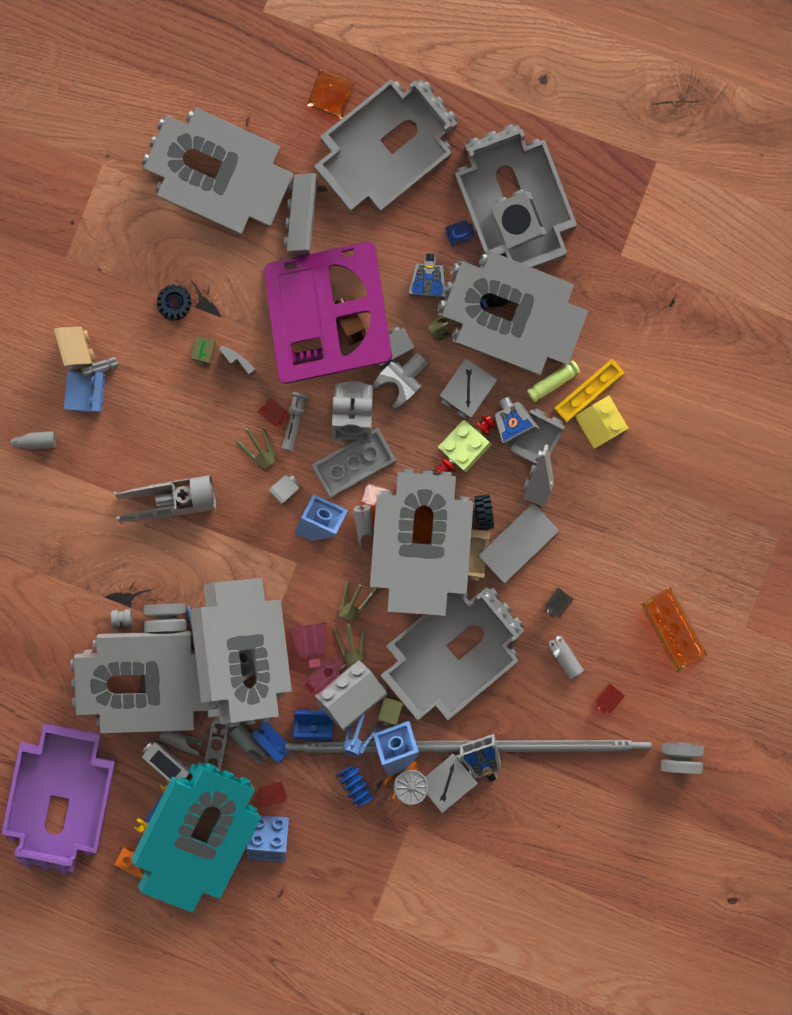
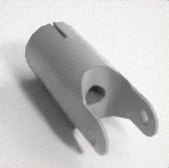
[11,431,56,450]
[353,505,374,549]
[548,636,584,679]
[229,722,269,763]
[158,731,204,756]

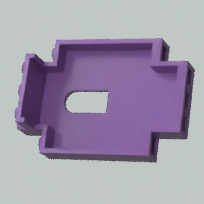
[2,723,116,874]

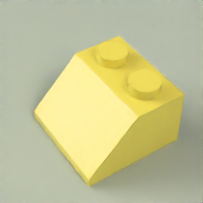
[575,396,629,449]

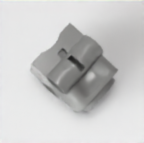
[332,381,373,443]

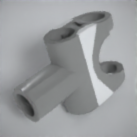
[372,352,429,410]

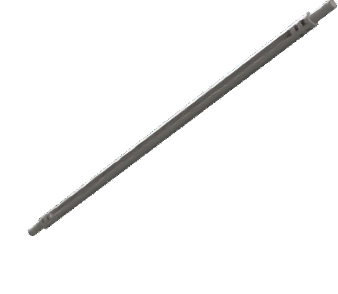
[285,740,651,753]

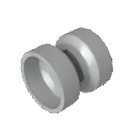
[111,609,133,629]

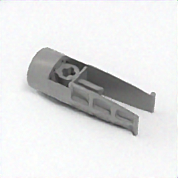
[113,475,216,524]

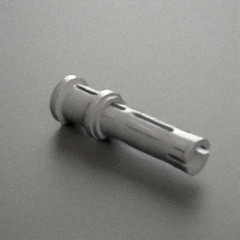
[281,392,309,451]

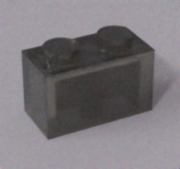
[542,587,574,618]

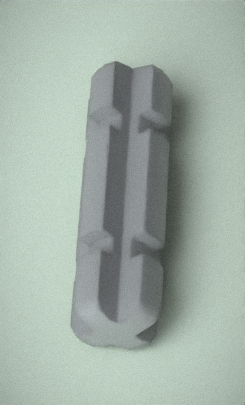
[81,357,118,377]

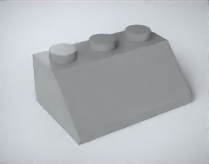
[315,660,387,731]

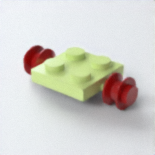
[435,415,496,475]

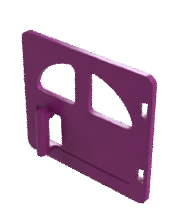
[264,241,392,384]

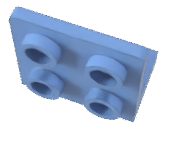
[64,371,106,413]
[247,815,289,862]

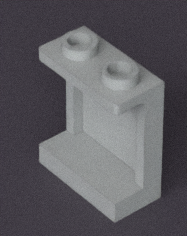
[510,408,565,465]

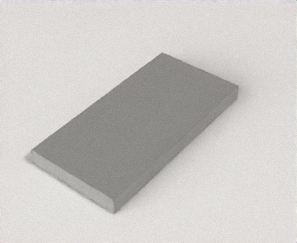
[312,428,397,498]
[477,503,559,583]

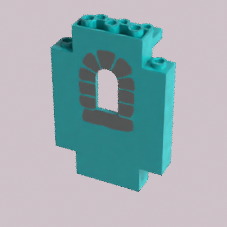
[131,763,261,913]

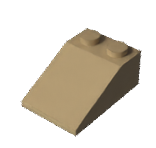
[54,326,95,371]

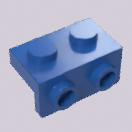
[293,709,333,741]

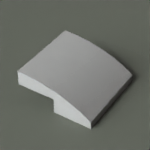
[219,346,257,377]

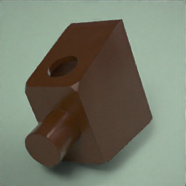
[334,298,366,346]

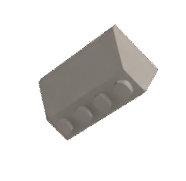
[284,173,317,255]

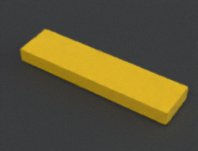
[554,359,624,423]

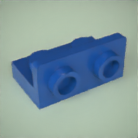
[251,722,291,763]

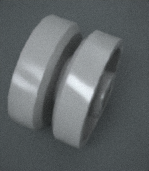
[143,603,187,632]
[660,742,705,774]

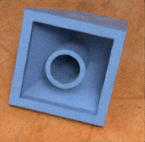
[295,494,348,541]
[373,721,419,776]

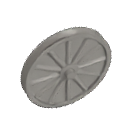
[394,770,428,805]

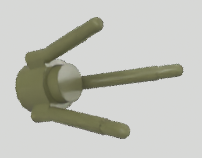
[427,316,455,341]
[236,428,276,469]
[338,582,379,622]
[333,624,365,667]

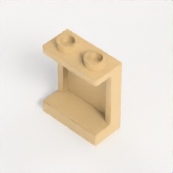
[468,529,490,581]

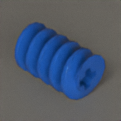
[336,764,374,808]

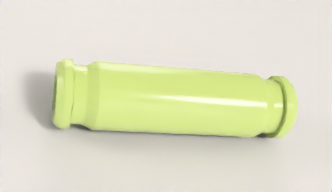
[527,361,580,402]

